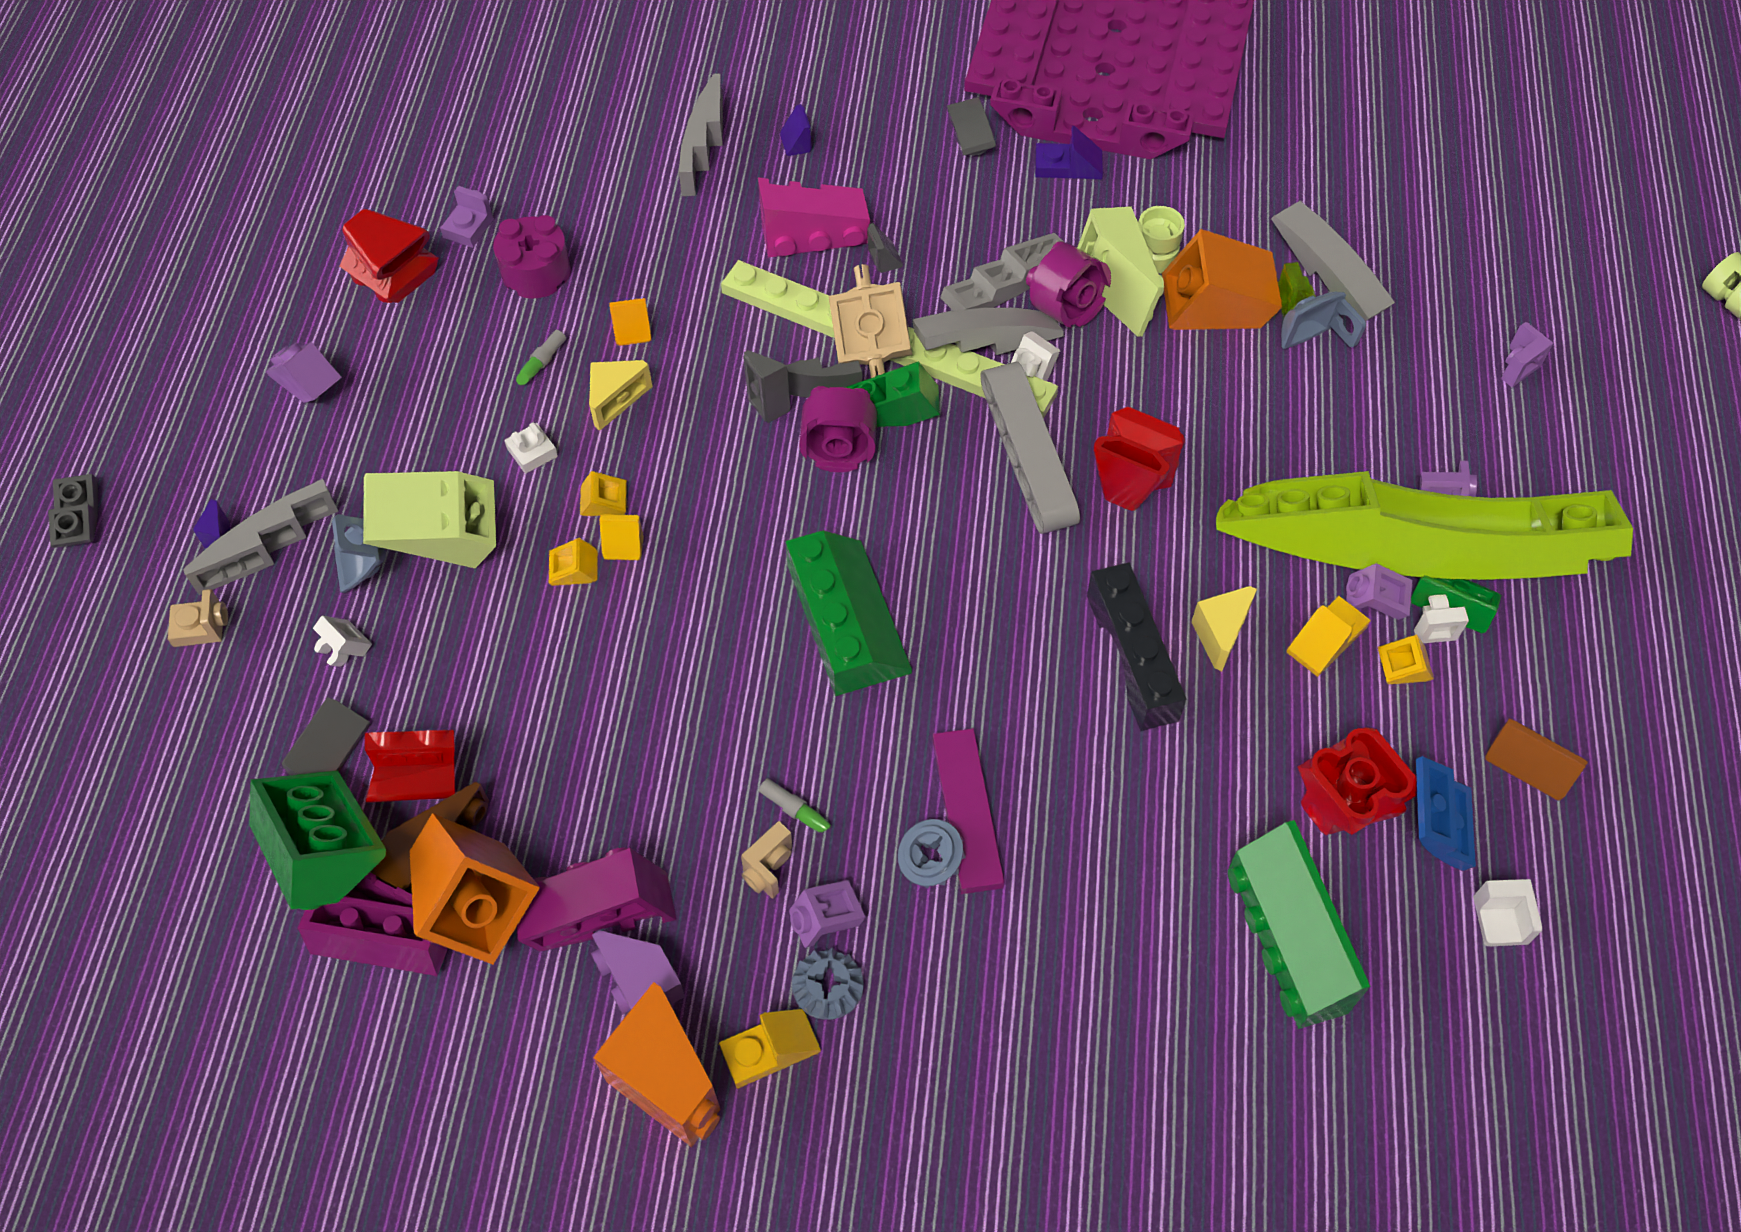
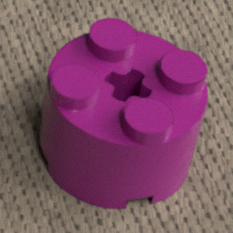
[493,215,571,299]
[1026,241,1111,328]
[799,386,877,472]

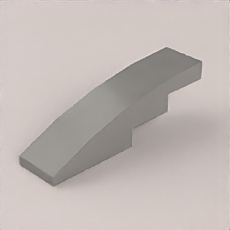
[679,74,723,196]
[1271,201,1395,322]
[940,233,1064,311]
[913,308,1063,355]
[183,479,338,595]

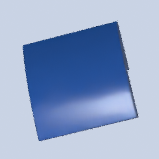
[1416,756,1476,871]

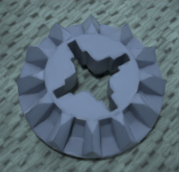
[898,819,966,889]
[792,947,863,1020]

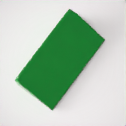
[1411,575,1502,633]

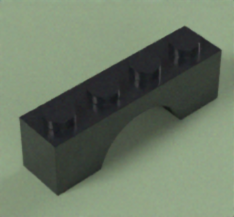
[1087,562,1187,731]

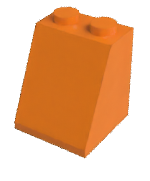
[1162,229,1282,330]
[410,813,540,965]
[593,982,720,1147]

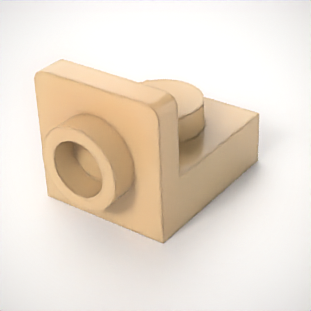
[168,589,228,647]
[741,821,792,899]

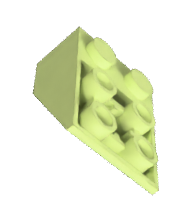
[1077,207,1164,337]
[363,471,496,568]

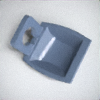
[1281,291,1366,349]
[332,514,386,593]

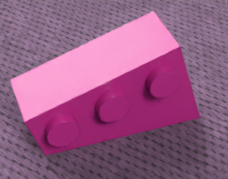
[758,178,870,258]

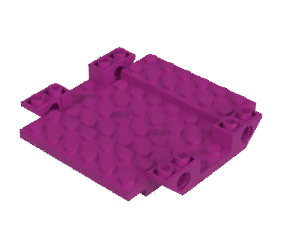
[964,0,1254,159]

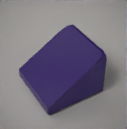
[780,104,812,156]
[193,499,230,549]

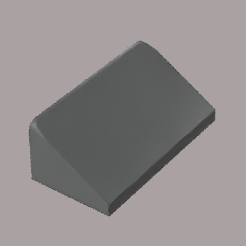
[743,350,790,423]
[282,697,371,775]

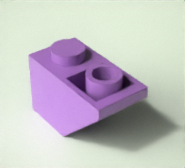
[265,342,342,403]
[591,930,685,1014]

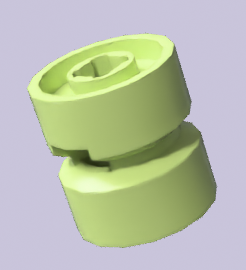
[1139,206,1185,274]
[1702,252,1741,320]

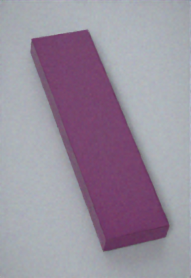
[932,728,1004,894]

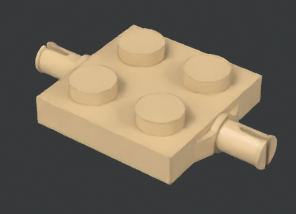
[829,264,912,378]

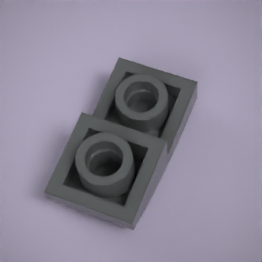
[947,97,996,156]
[786,357,862,398]
[48,474,98,548]

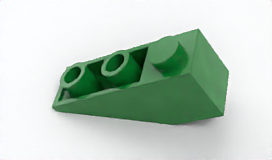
[844,361,940,427]

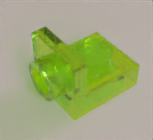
[1278,262,1316,318]

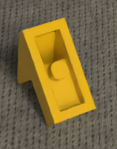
[1286,596,1371,677]
[719,1009,821,1089]

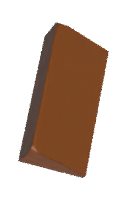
[1485,718,1588,801]

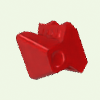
[339,209,439,303]
[1093,406,1185,511]
[1297,727,1417,835]
[365,730,455,802]

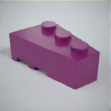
[516,848,676,952]
[297,872,448,976]

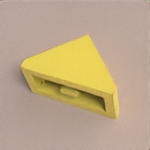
[589,360,653,431]
[1191,586,1257,671]

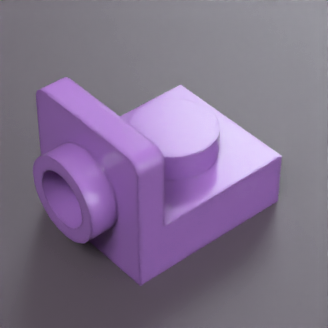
[440,186,494,248]
[1501,322,1554,387]
[1419,461,1477,497]
[1346,563,1412,620]
[789,880,866,948]

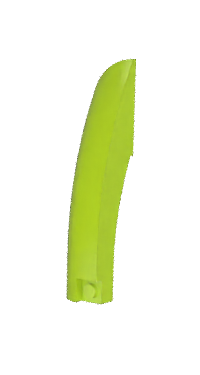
[1216,471,1633,580]

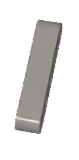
[980,361,1080,534]

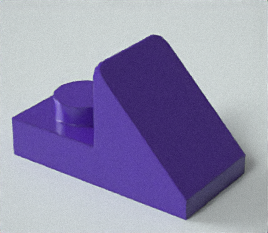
[1035,125,1103,179]

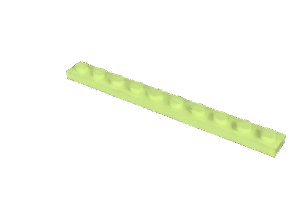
[721,260,1058,419]

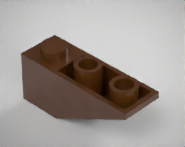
[370,782,490,894]

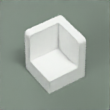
[1473,879,1542,946]

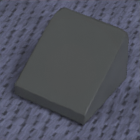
[867,223,903,273]

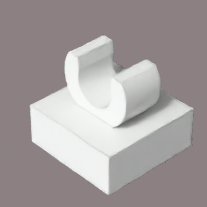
[1011,331,1060,381]
[504,422,558,474]
[1414,594,1469,643]
[313,616,372,667]

